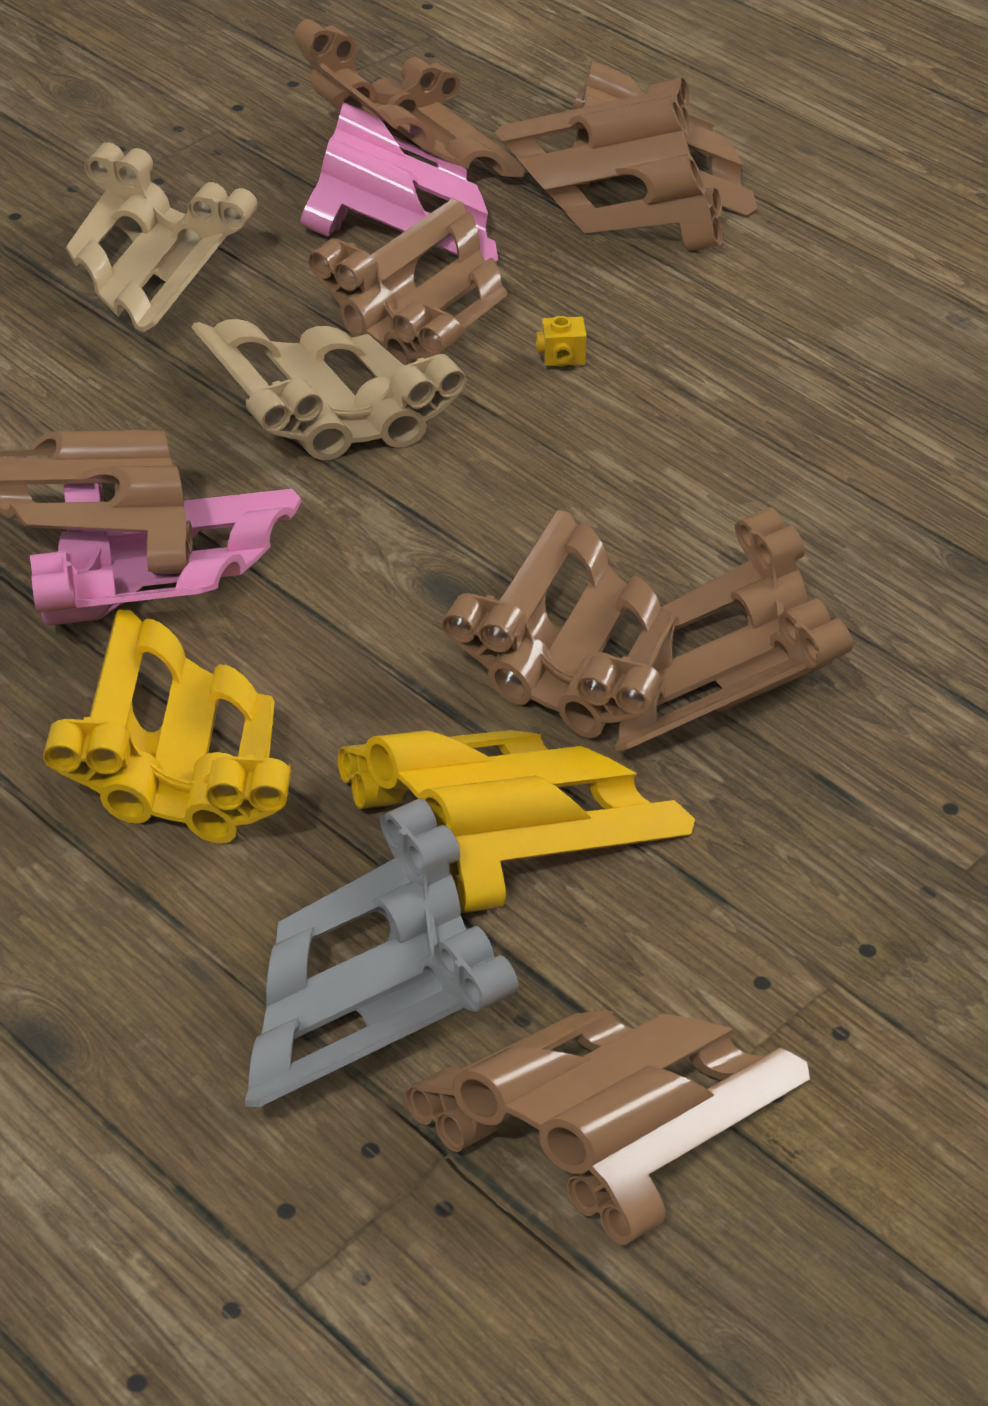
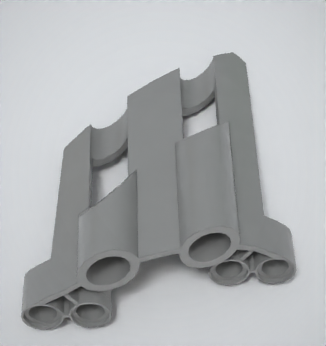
[245,798,519,1107]

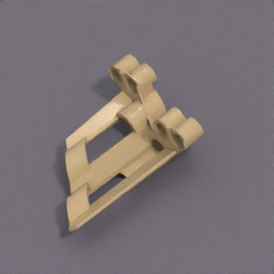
[65,142,258,332]
[191,319,467,460]

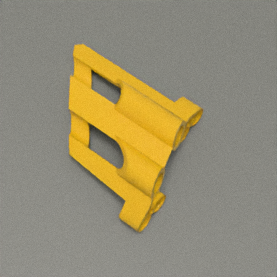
[43,610,292,844]
[337,730,695,913]

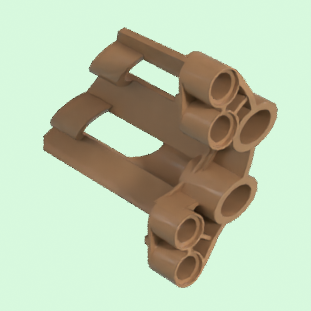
[294,19,528,177]
[572,61,757,217]
[494,77,723,251]
[308,198,507,365]
[0,429,193,574]
[615,507,853,751]
[442,510,674,738]
[405,1011,810,1245]

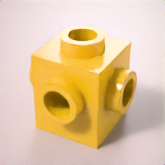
[536,316,587,367]

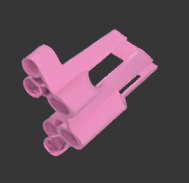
[300,103,498,263]
[30,483,302,626]

